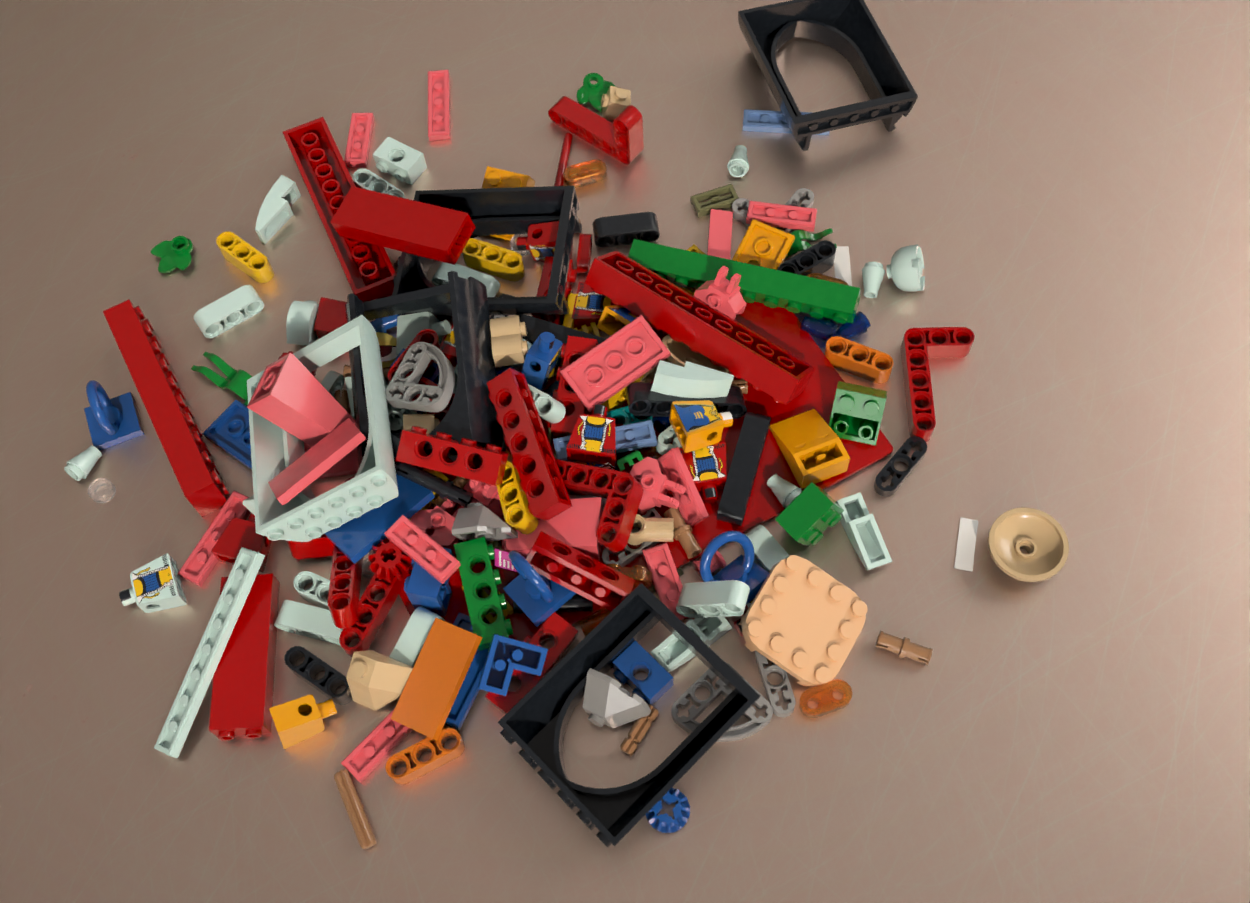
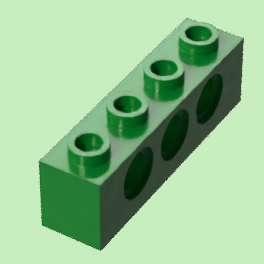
[454,537,513,651]

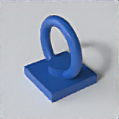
[84,380,144,451]
[700,531,769,604]
[503,550,576,627]

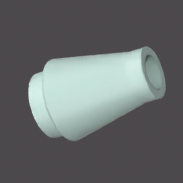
[727,145,749,178]
[862,262,885,298]
[64,445,102,481]
[767,474,802,508]

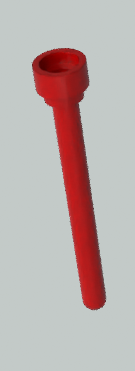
[554,133,573,186]

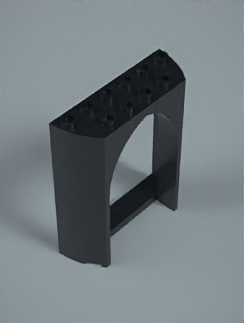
[738,0,918,151]
[390,186,582,316]
[345,271,506,473]
[498,583,760,848]

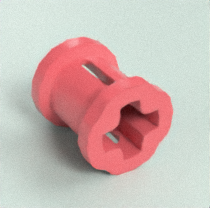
[692,550,726,578]

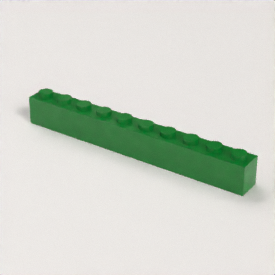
[628,239,860,324]

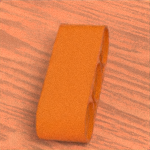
[824,336,894,384]
[385,728,465,785]

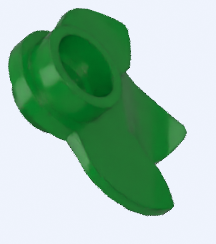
[576,73,616,112]
[150,236,193,273]

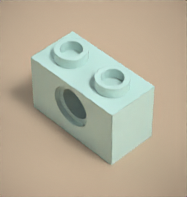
[373,136,427,185]

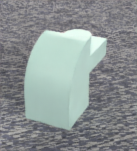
[286,300,319,346]

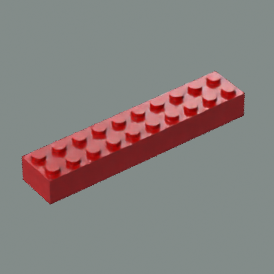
[283,117,397,302]
[585,250,815,405]
[103,299,229,517]

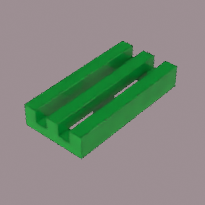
[616,450,643,471]

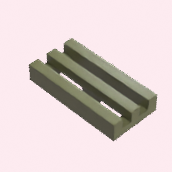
[690,184,739,218]

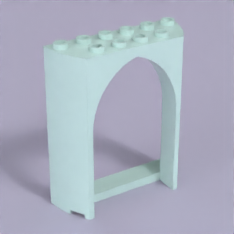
[247,315,398,542]

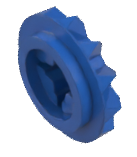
[646,788,690,833]

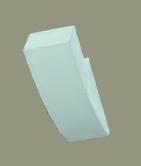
[255,175,301,245]
[651,360,734,398]
[836,492,892,571]
[650,617,732,673]

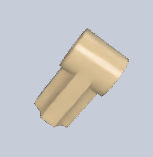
[628,514,674,545]

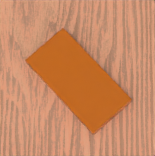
[390,618,483,740]

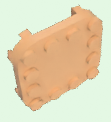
[740,555,867,687]

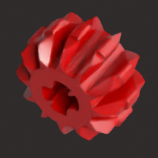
[368,539,412,583]

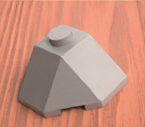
[452,503,518,542]
[582,668,651,728]

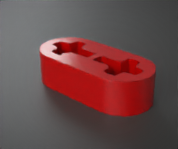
[577,234,592,273]

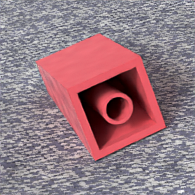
[247,353,355,447]
[502,497,603,561]

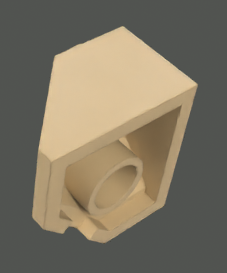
[346,650,413,710]

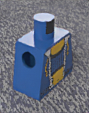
[521,332,563,391]

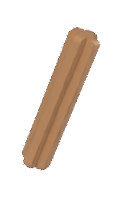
[334,769,376,849]

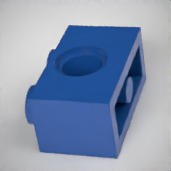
[612,640,674,705]

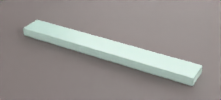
[154,547,265,758]

